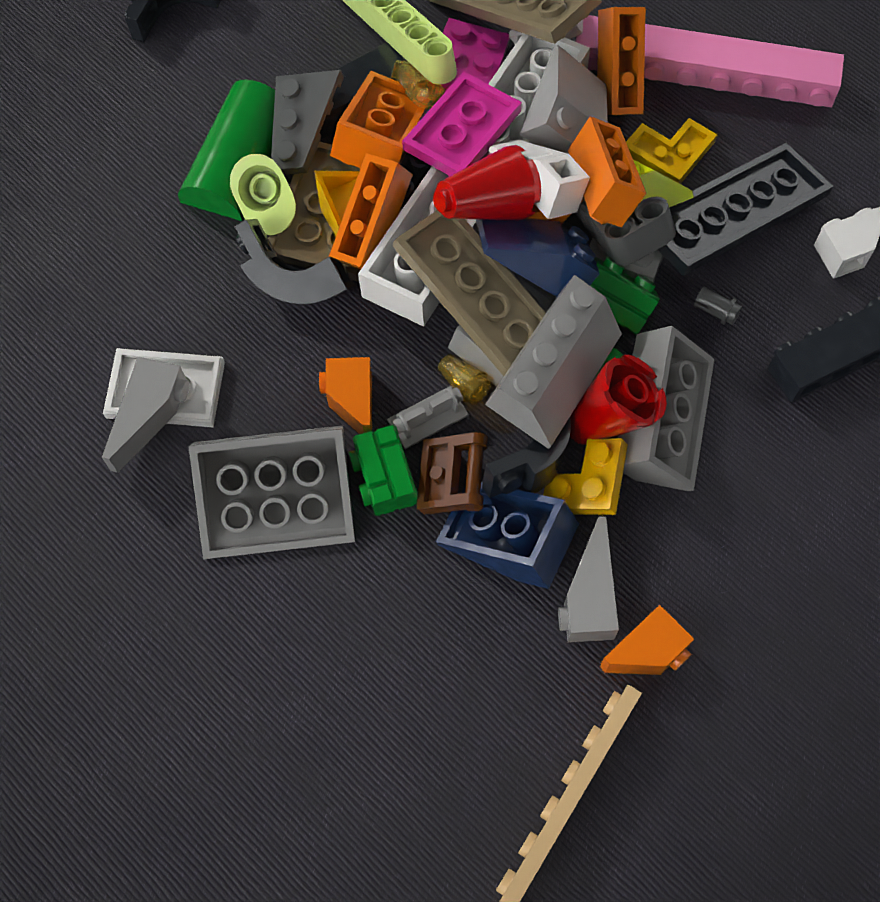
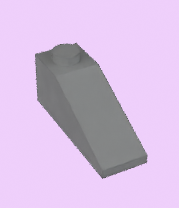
[102,357,189,473]
[558,517,619,642]

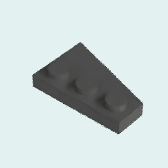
[271,70,344,175]

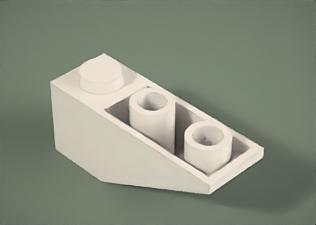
[489,140,590,219]

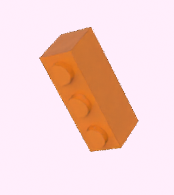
[597,7,646,115]
[568,116,646,228]
[329,153,413,270]

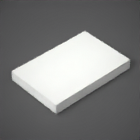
[103,348,225,427]

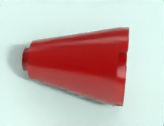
[433,145,541,220]
[570,355,667,445]

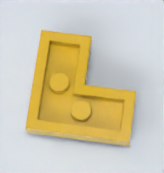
[626,118,717,184]
[543,438,628,515]

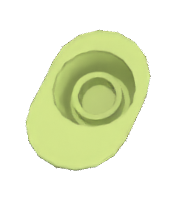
[230,154,296,236]

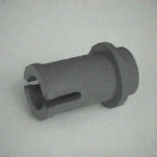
[693,286,742,325]

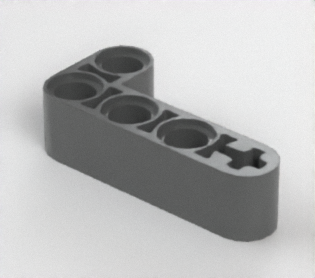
[573,197,676,265]

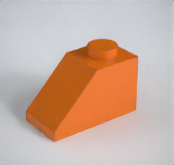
[319,357,372,434]
[600,605,694,675]

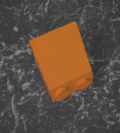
[330,71,433,168]

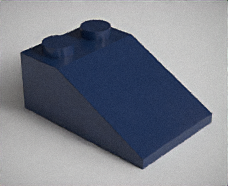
[476,218,600,297]
[436,482,579,589]

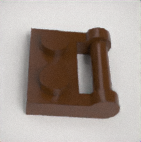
[417,432,488,514]

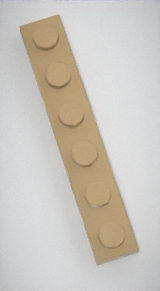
[496,685,642,902]

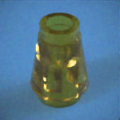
[438,354,491,404]

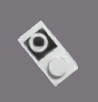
[814,207,880,279]

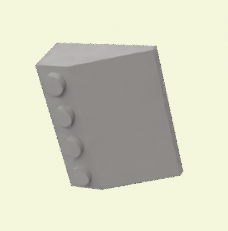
[189,425,355,559]

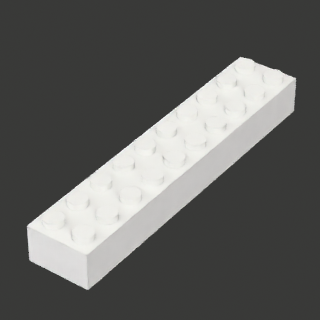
[358,33,590,327]

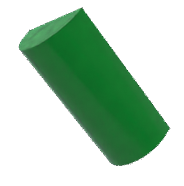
[178,80,275,221]

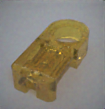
[391,60,445,110]

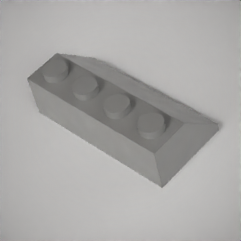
[485,275,622,449]
[618,326,714,491]

